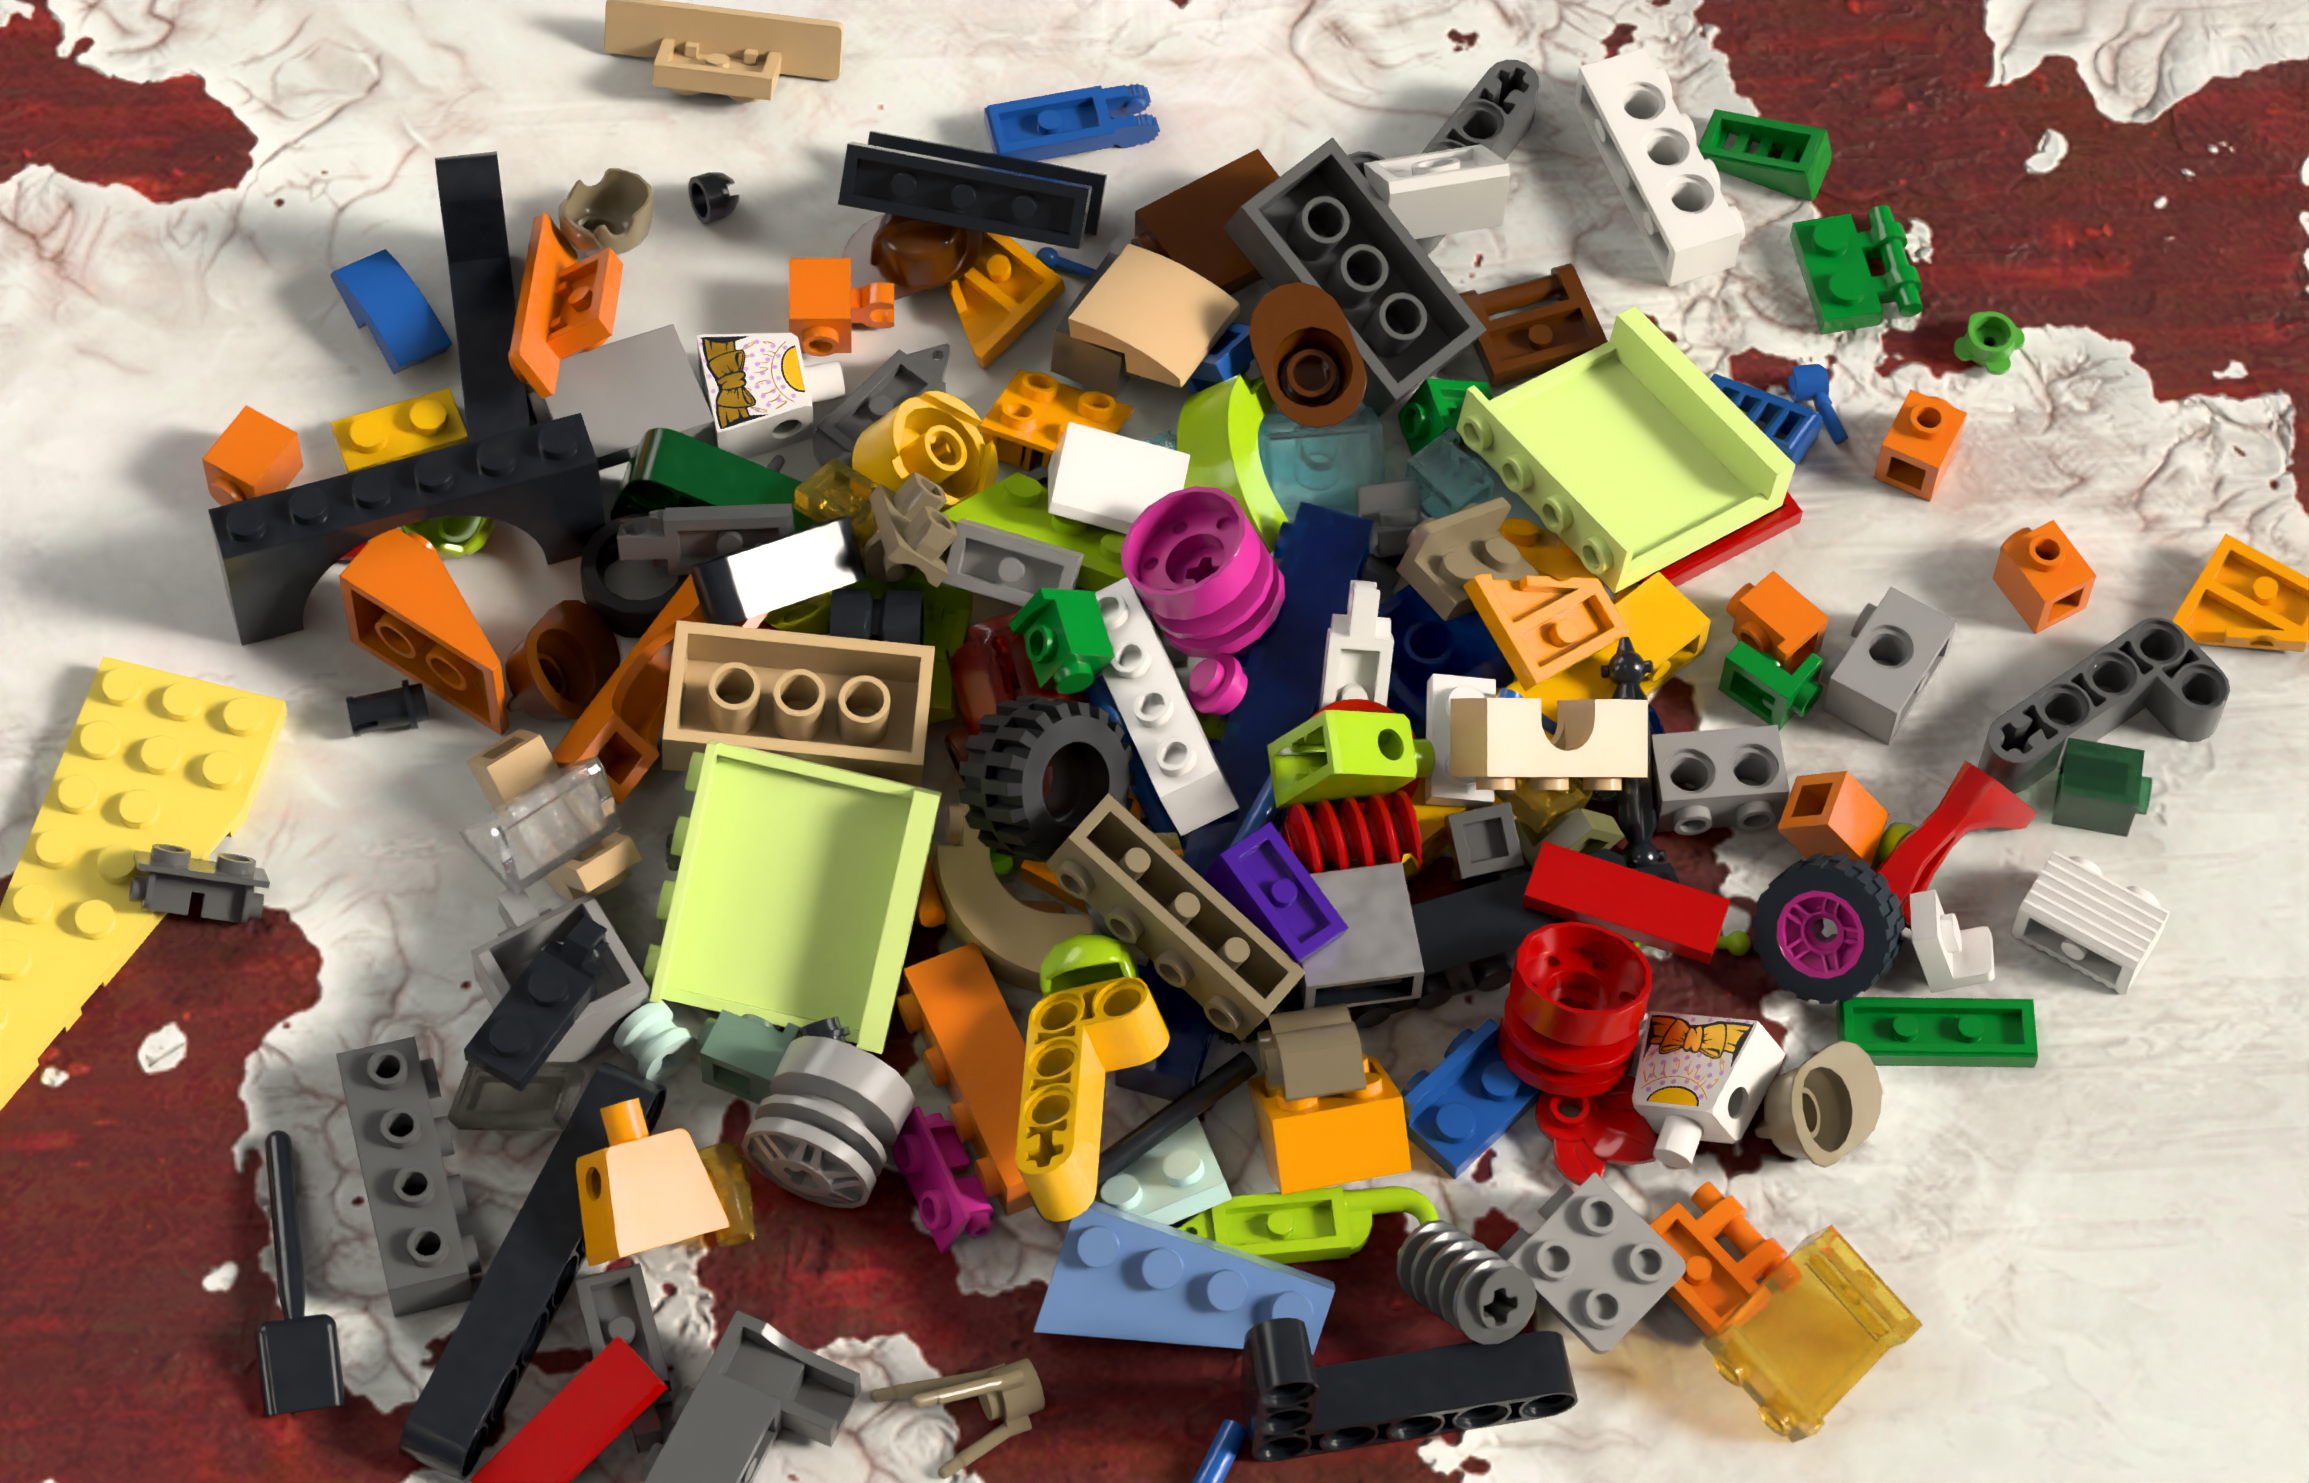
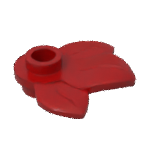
[1535,1076,1657,1186]

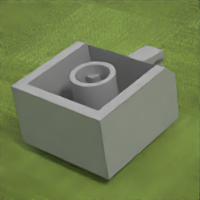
[471,883,650,1081]

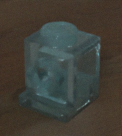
[1405,427,1496,519]

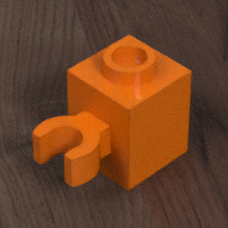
[789,258,894,357]

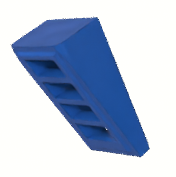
[1710,373,1823,471]

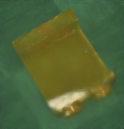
[1702,1225,1923,1443]

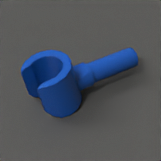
[1788,364,1848,445]

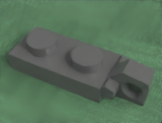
[617,503,794,575]
[574,1263,672,1453]

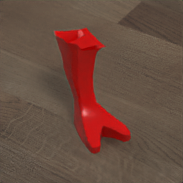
[1875,761,2037,930]

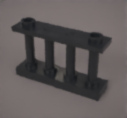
[838,131,1107,250]

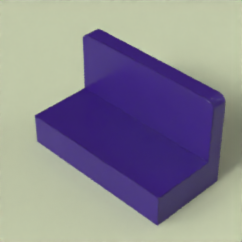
[1202,822,1349,965]

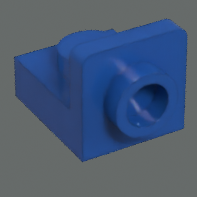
[1186,323,1255,395]

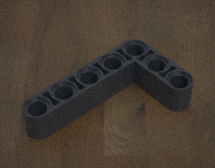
[435,151,530,442]
[1239,1318,1578,1462]

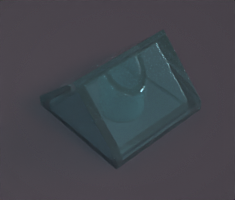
[1258,406,1385,524]

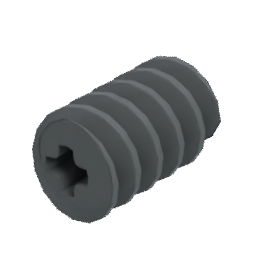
[1397,1220,1537,1345]

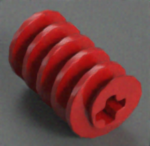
[1282,790,1422,874]

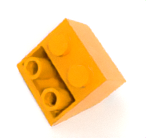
[1247,1053,1412,1195]

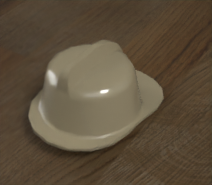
[1754,1041,1882,1168]

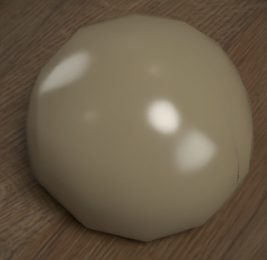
[558,168,653,256]

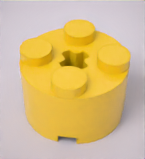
[851,391,998,513]

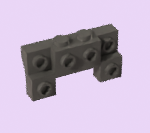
[640,1310,861,1483]

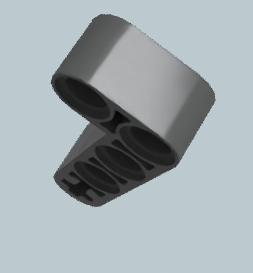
[1348,60,1539,255]
[1978,618,2230,794]

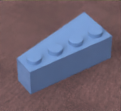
[1034,1201,1335,1355]

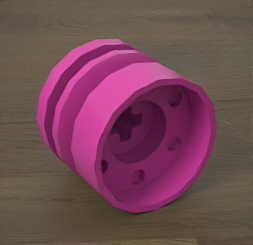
[1121,486,1285,658]

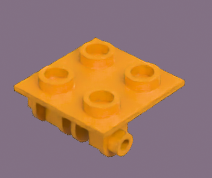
[978,369,1134,472]

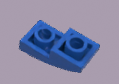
[330,249,452,375]

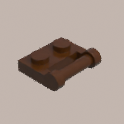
[1458,263,1608,388]

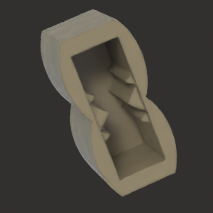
[1256,1003,1366,1102]

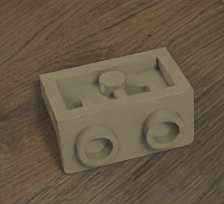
[1396,497,1539,621]

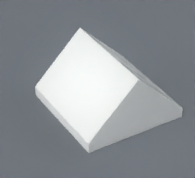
[1364,144,1510,239]
[1048,422,1190,534]

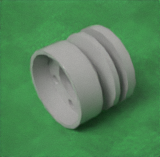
[741,1036,915,1209]

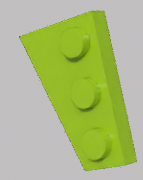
[942,472,1127,592]

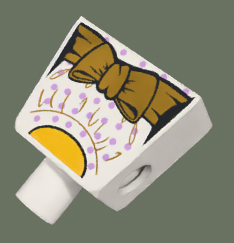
[697,333,845,459]
[1632,1011,1785,1169]

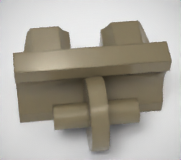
[862,472,958,588]

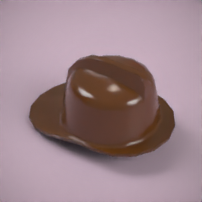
[842,213,982,300]
[1248,282,1367,428]
[505,600,620,721]

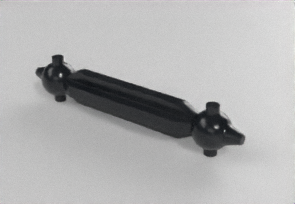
[1600,637,1667,868]

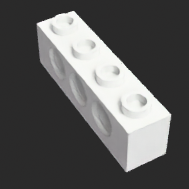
[1574,47,1745,287]
[1095,577,1239,836]

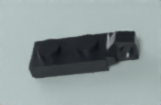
[464,916,609,1092]

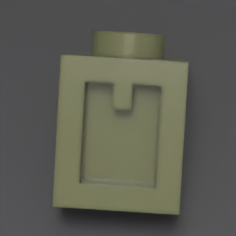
[1514,808,1625,871]

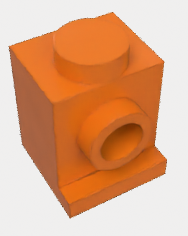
[1726,571,1829,675]

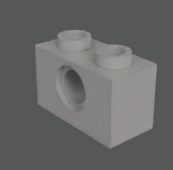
[1821,587,1957,745]

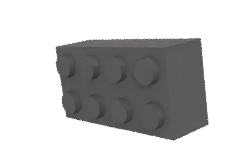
[1223,137,1487,419]

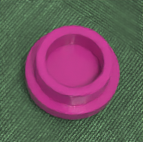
[1188,653,1248,716]

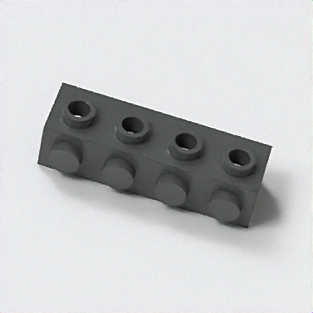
[336,1036,482,1318]

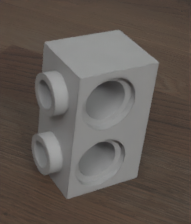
[1651,725,1790,835]

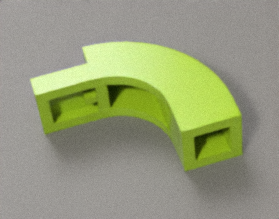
[1177,374,1292,553]

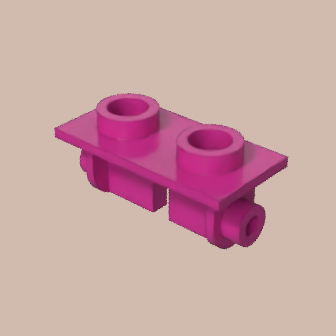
[891,1106,995,1254]

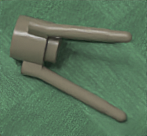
[870,1358,1045,1479]

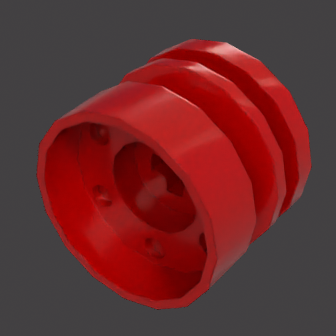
[1497,921,1652,1098]

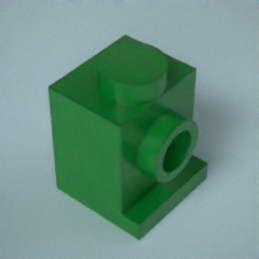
[1009,588,1115,694]

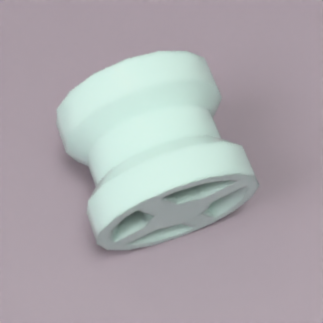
[613,1000,697,1083]

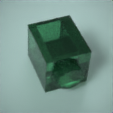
[2051,737,2152,837]

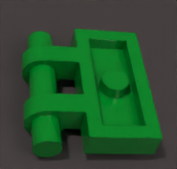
[1790,205,1923,335]

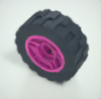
[1751,853,1905,1004]

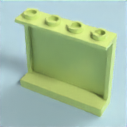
[1456,306,1796,594]
[642,739,943,1054]

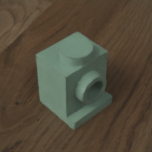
[695,1009,801,1105]

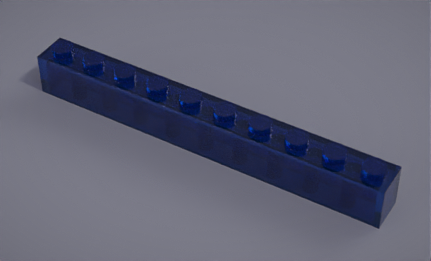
[1115,501,1374,1101]

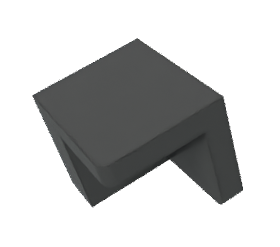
[1443,802,1524,884]

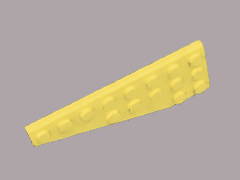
[0,656,287,1111]

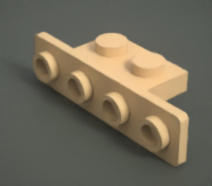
[604,0,844,103]

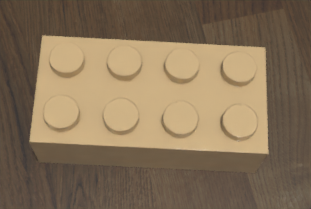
[662,620,935,787]

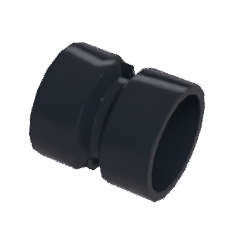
[830,589,924,645]

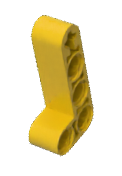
[1015,976,1170,1222]

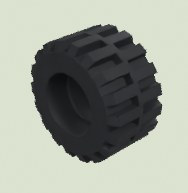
[959,695,1136,863]

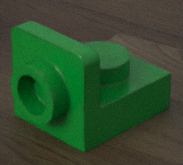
[1398,378,1493,463]
[1718,640,1824,731]

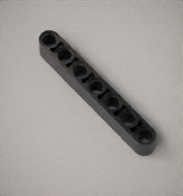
[399,1062,667,1480]

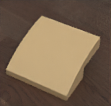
[1068,244,1240,388]

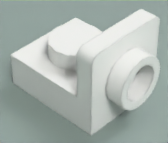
[1910,889,1995,993]

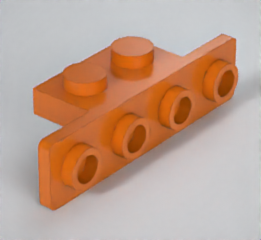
[508,212,624,399]

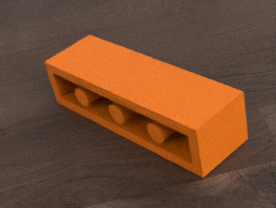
[897,942,1034,1216]

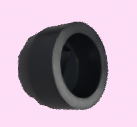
[688,172,739,224]

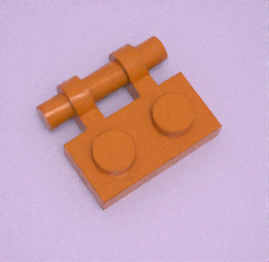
[1649,1182,1801,1346]

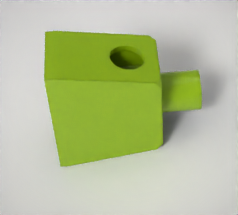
[1267,710,1435,808]

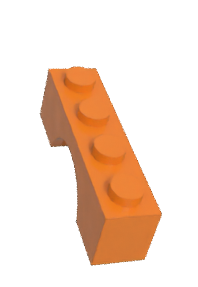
[551,574,770,804]

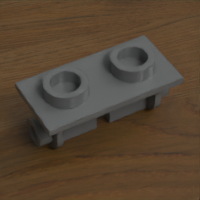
[129,844,270,924]

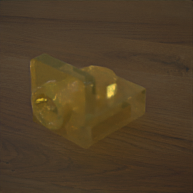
[793,458,879,559]
[1494,777,1593,833]

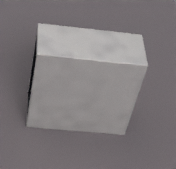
[1298,862,1424,1009]

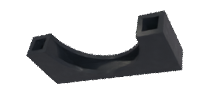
[208,413,605,646]

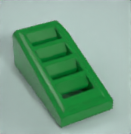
[1698,109,1832,201]

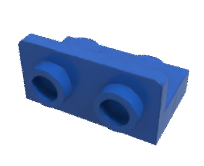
[1401,1018,1544,1179]

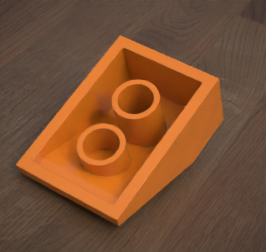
[339,528,509,736]

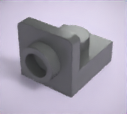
[1355,478,1426,558]

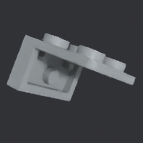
[1496,1172,1686,1354]

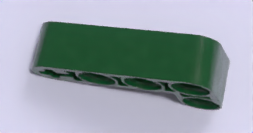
[610,428,872,554]

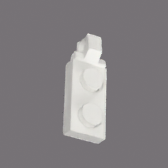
[1319,580,1394,710]

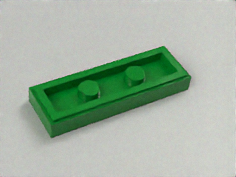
[1836,997,2038,1068]

